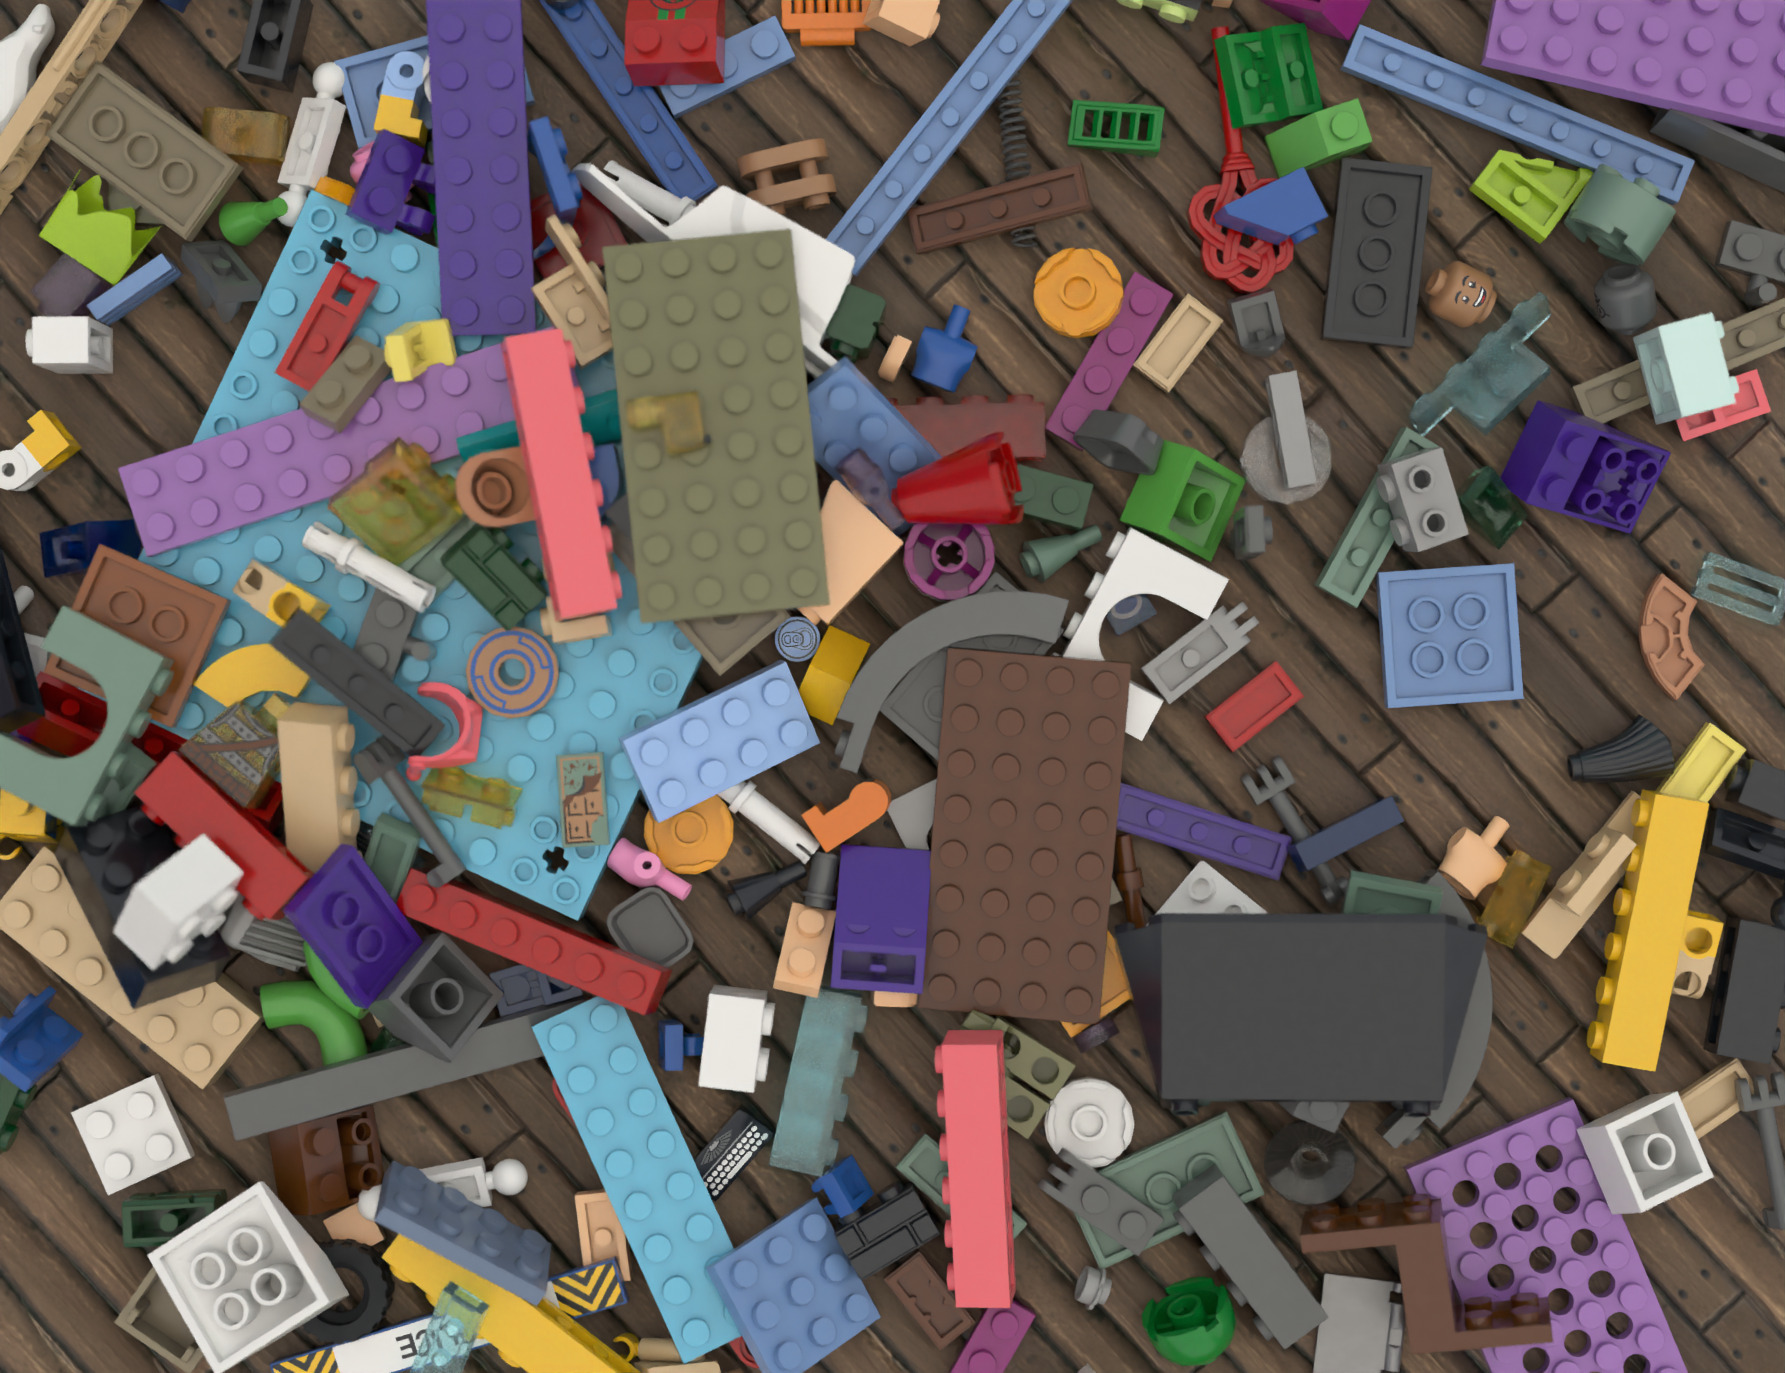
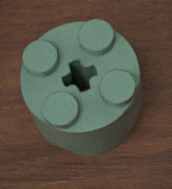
[1564,164,1676,266]

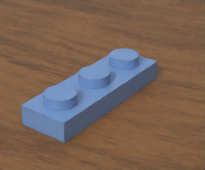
[659,16,796,119]

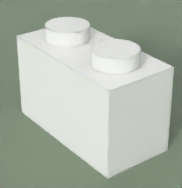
[26,316,113,374]

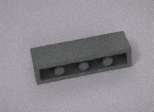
[1649,107,1785,193]
[1171,1164,1329,1350]

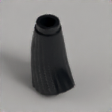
[1567,715,1675,783]

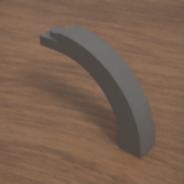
[834,591,1069,773]
[1375,868,1493,1149]

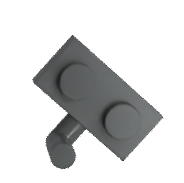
[1714,220,1785,308]
[353,588,437,682]

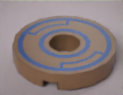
[466,626,559,719]

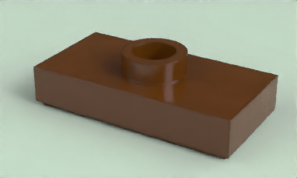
[884,1249,976,1351]

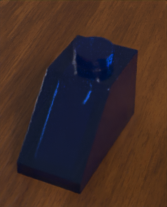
[39,520,140,578]

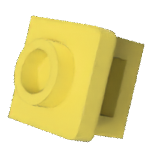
[384,318,457,382]

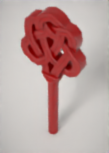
[1186,26,1294,294]

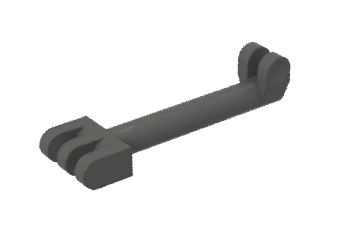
[353,735,467,888]
[1240,755,1348,906]
[1735,1071,1785,1230]

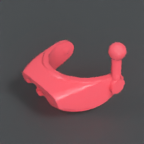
[405,682,483,781]

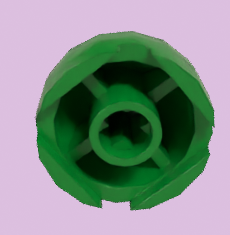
[1142,1277,1236,1366]

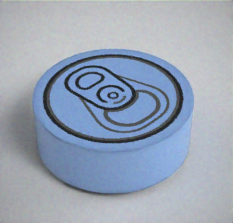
[775,617,820,662]

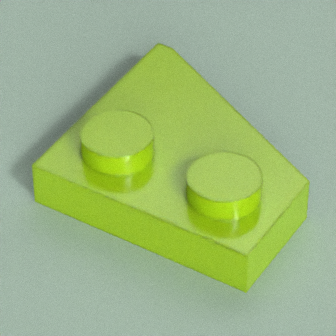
[1469,150,1593,244]

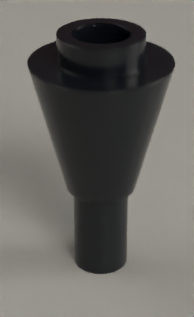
[724,860,807,921]

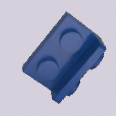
[0,986,84,1092]

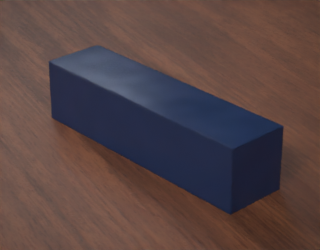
[1286,796,1404,872]

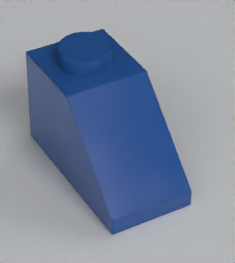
[1213,167,1328,245]

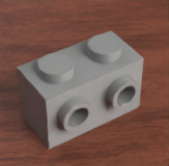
[1376,447,1469,552]

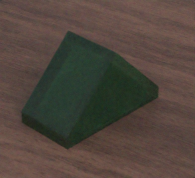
[1456,465,1528,550]

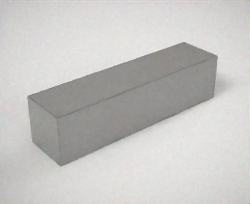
[1265,370,1317,490]

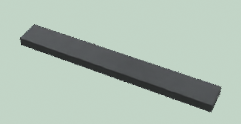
[224,995,586,1141]

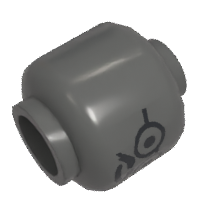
[1594,264,1658,335]

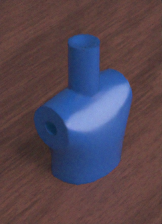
[911,305,978,393]

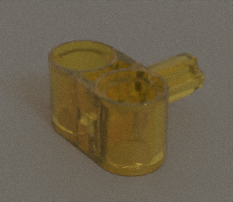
[201,107,290,165]

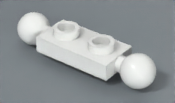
[277,62,347,227]
[357,1157,528,1221]

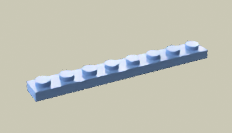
[825,0,1073,277]
[1340,24,1695,205]

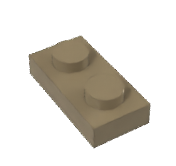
[299,335,392,433]

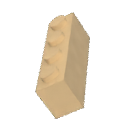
[277,702,363,874]

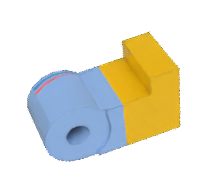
[374,51,428,147]

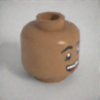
[1425,261,1497,328]

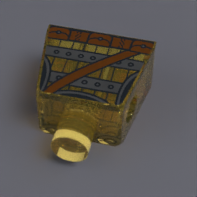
[179,693,291,809]

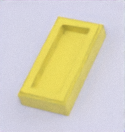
[1656,723,1747,803]

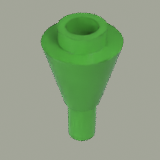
[219,197,288,246]

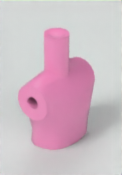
[607,837,692,901]

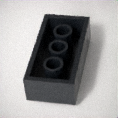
[55,805,231,1010]

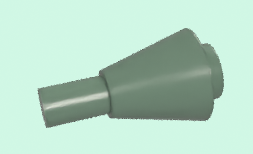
[1019,524,1102,583]

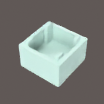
[1633,313,1739,425]

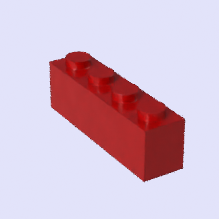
[134,751,314,921]

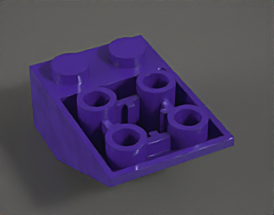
[1498,400,1671,534]
[831,844,931,994]

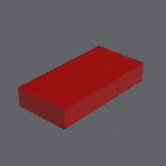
[1204,661,1304,752]

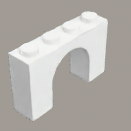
[1052,527,1229,741]

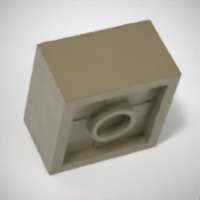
[114,1267,205,1373]

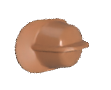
[455,446,535,527]

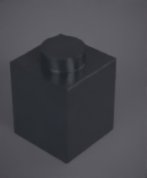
[1725,759,1785,822]

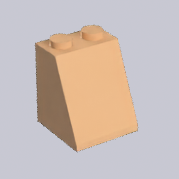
[797,479,904,626]

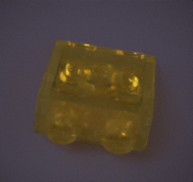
[327,437,462,566]

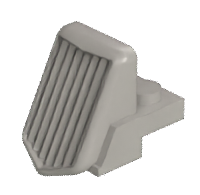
[218,889,307,972]

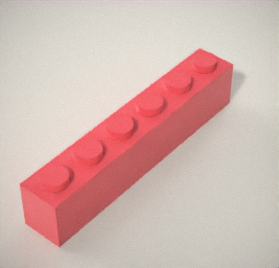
[500,328,622,622]
[935,1030,1016,1308]

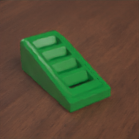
[1067,100,1165,158]

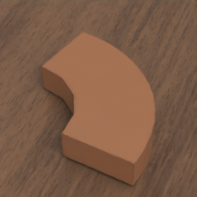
[1638,573,1705,700]

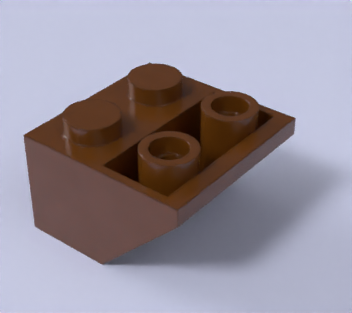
[268,1105,384,1215]

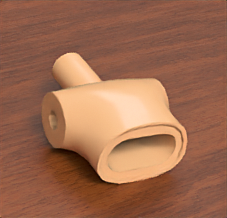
[1437,816,1510,900]

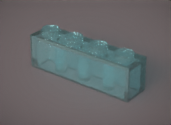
[769,985,869,1177]

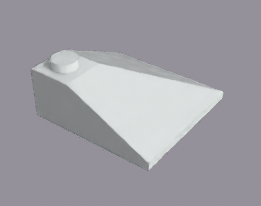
[147,1181,349,1373]

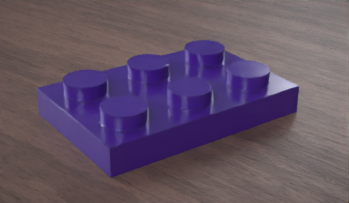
[283,843,423,1009]

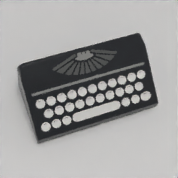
[693,1103,775,1202]

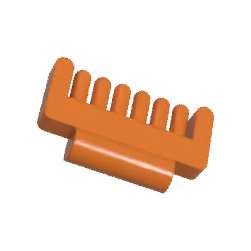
[781,0,872,46]

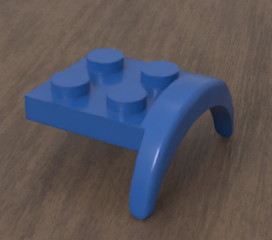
[528,116,583,260]

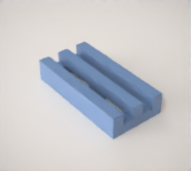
[87,253,183,326]

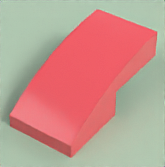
[1676,369,1771,442]

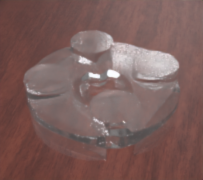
[1239,416,1332,505]

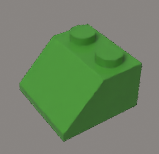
[1119,439,1246,562]

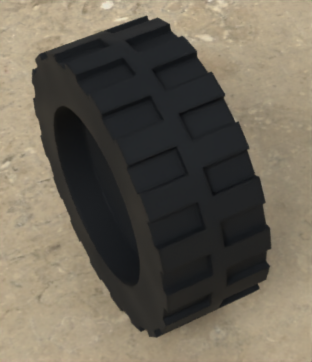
[302,1239,395,1344]

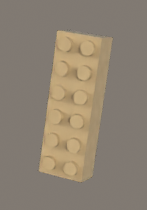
[0,844,265,1090]

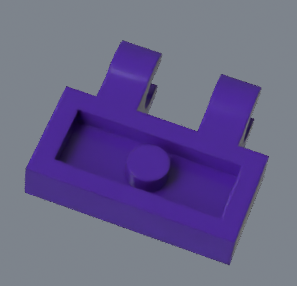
[345,129,436,237]

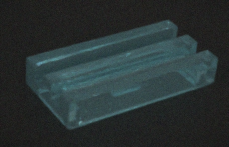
[1690,552,1785,626]

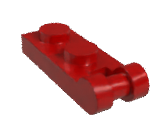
[274,261,380,392]

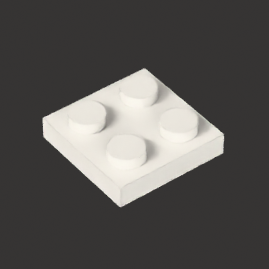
[71,1073,195,1195]

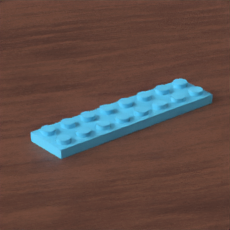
[531,996,742,1364]

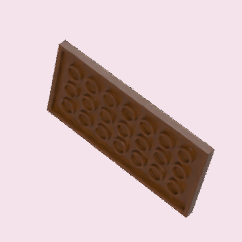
[918,646,1131,1025]

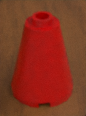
[891,432,1024,525]

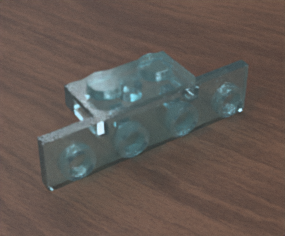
[1409,292,1551,437]

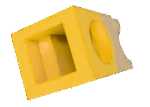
[232,559,331,627]
[1671,909,1724,999]

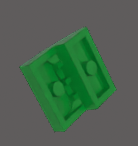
[1214,23,1323,129]

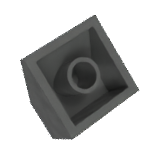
[367,931,504,1063]

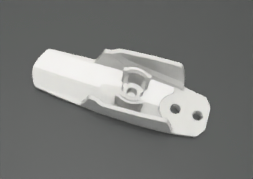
[571,163,855,379]

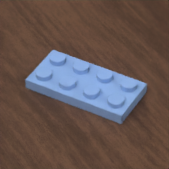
[618,659,820,823]

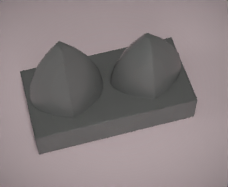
[180,240,262,324]

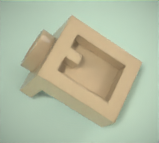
[540,596,613,645]

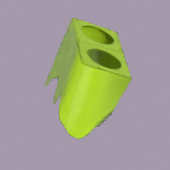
[39,169,162,286]

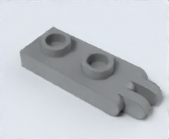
[1140,601,1260,704]

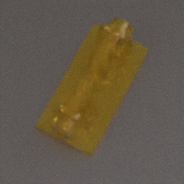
[421,766,523,829]
[1476,849,1553,949]

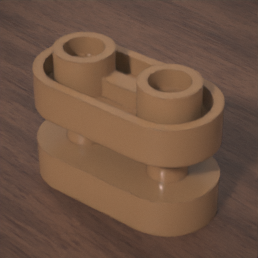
[737,138,837,216]

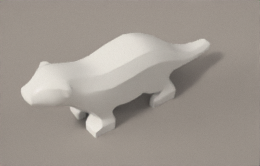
[0,4,55,135]

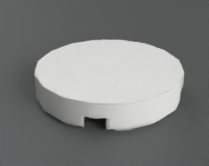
[1043,1076,1135,1168]

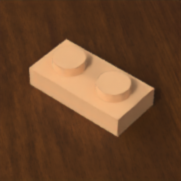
[773,902,836,998]
[575,1189,633,1281]

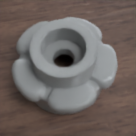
[1074,1266,1112,1310]

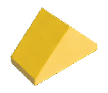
[798,625,870,726]

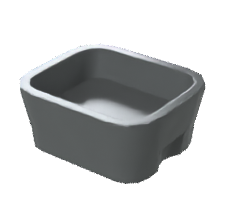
[1073,409,1164,475]
[606,887,694,968]

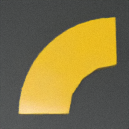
[193,644,312,709]

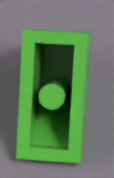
[1264,98,1373,179]

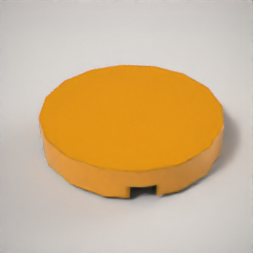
[1033,247,1124,338]
[644,794,734,874]

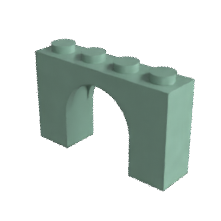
[0,606,174,826]

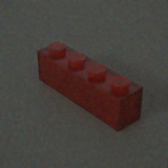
[886,394,1046,461]

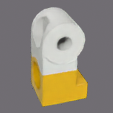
[0,410,82,492]

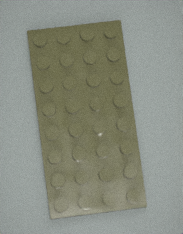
[603,229,830,624]

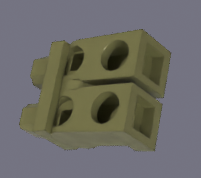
[959,1009,1076,1139]

